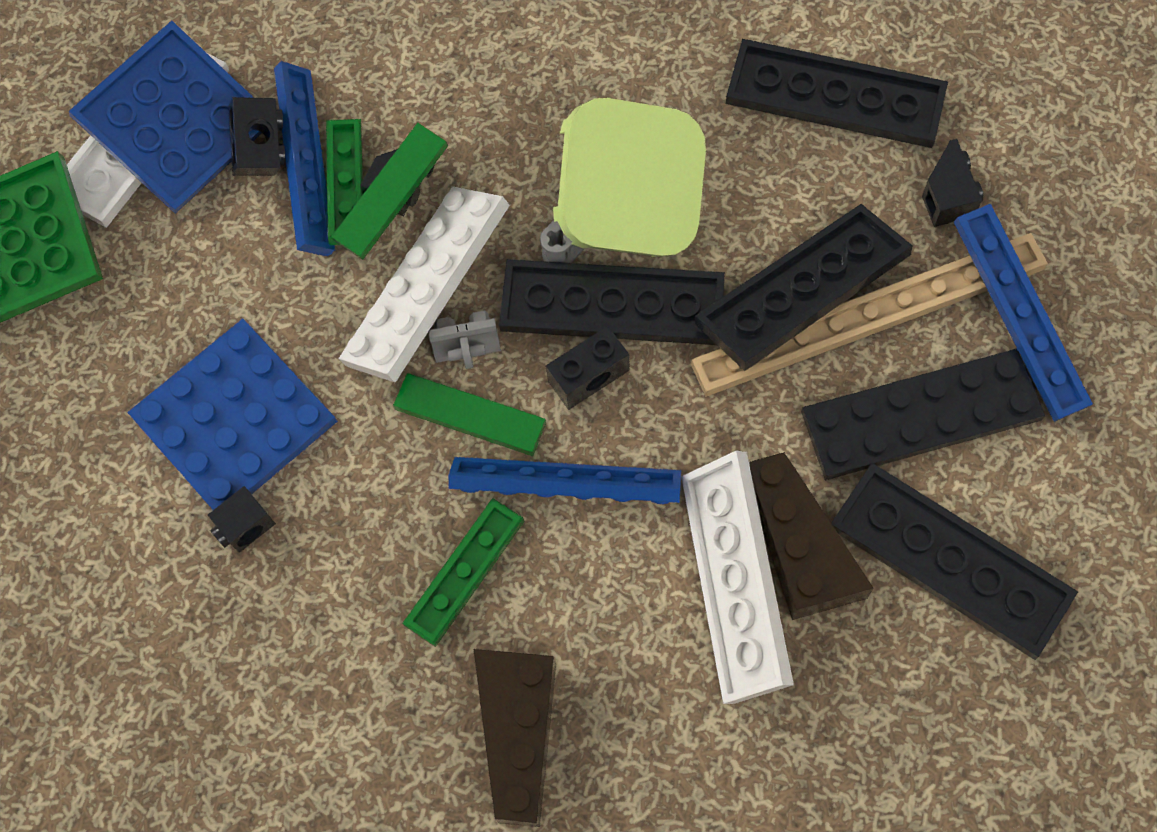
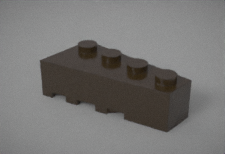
[749,452,874,620]
[473,649,556,827]

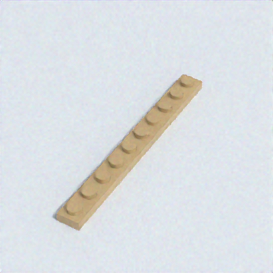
[691,233,1048,397]

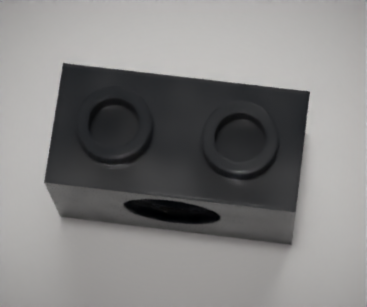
[228,97,285,176]
[545,326,630,410]

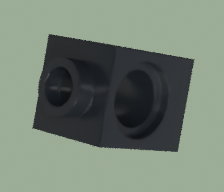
[208,486,276,553]

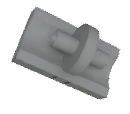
[429,310,501,369]

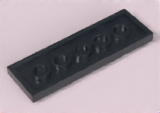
[725,38,948,148]
[695,204,913,371]
[499,259,725,345]
[801,348,1045,481]
[831,463,1078,660]

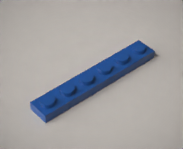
[274,61,335,256]
[954,204,1093,422]
[448,457,681,504]

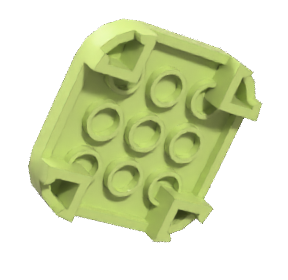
[553,98,706,257]

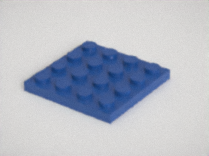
[69,20,262,214]
[127,318,338,510]

